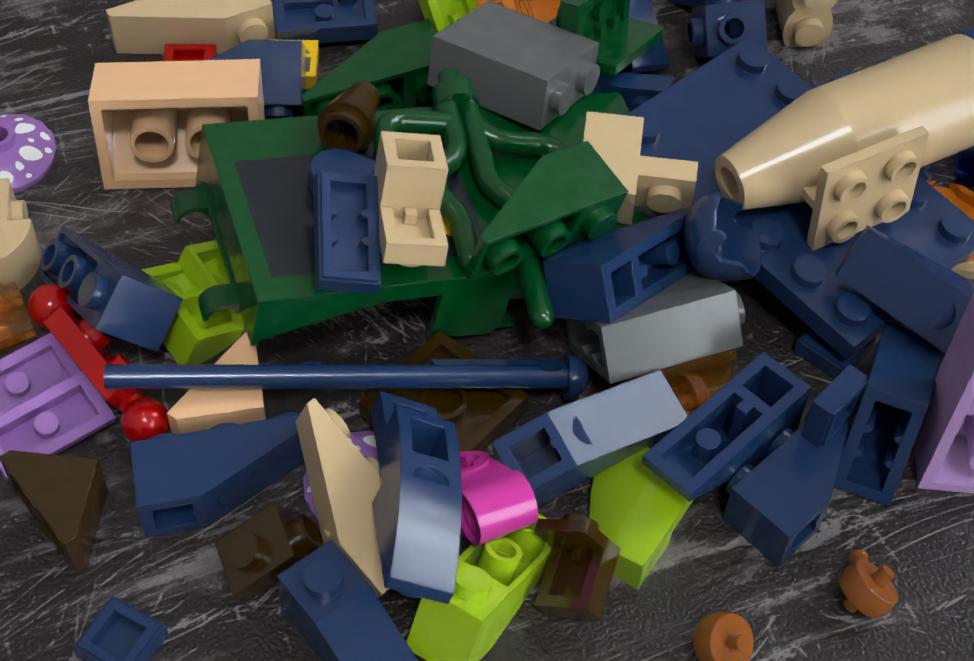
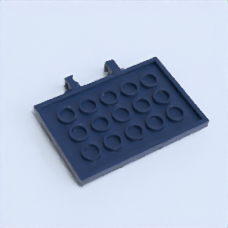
[626,36,974,360]

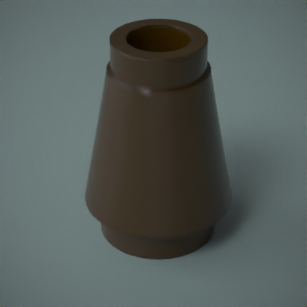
[317,81,380,153]

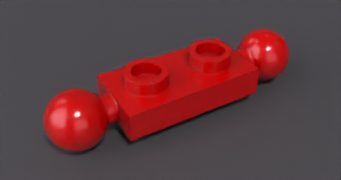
[28,284,170,442]

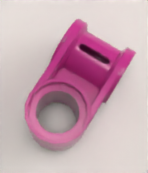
[459,451,538,546]

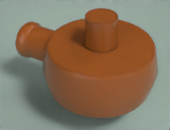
[839,549,898,619]
[693,610,754,661]

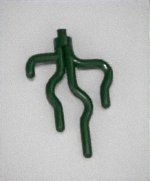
[372,68,568,328]

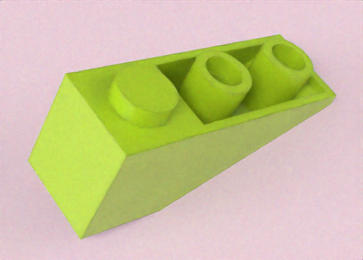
[406,513,552,661]

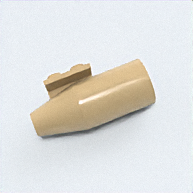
[715,34,974,251]

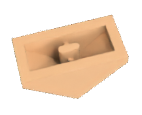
[167,332,266,435]

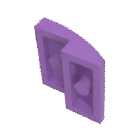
[0,333,116,482]

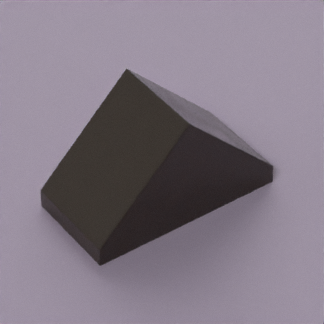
[0,450,108,575]

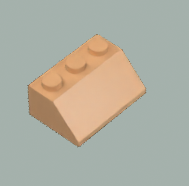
[88,59,265,190]

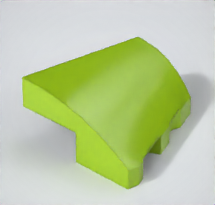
[141,240,244,364]
[589,447,694,590]

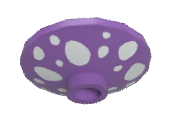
[0,113,58,193]

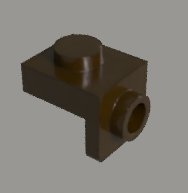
[214,503,323,602]
[534,513,620,620]

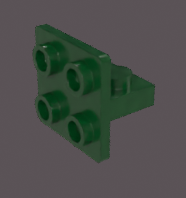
[548,0,663,76]

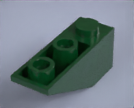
[302,19,437,116]
[464,141,629,281]

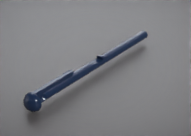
[104,353,589,400]

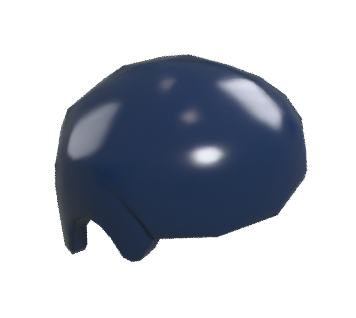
[683,192,762,282]

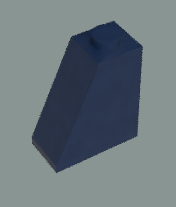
[834,322,941,506]

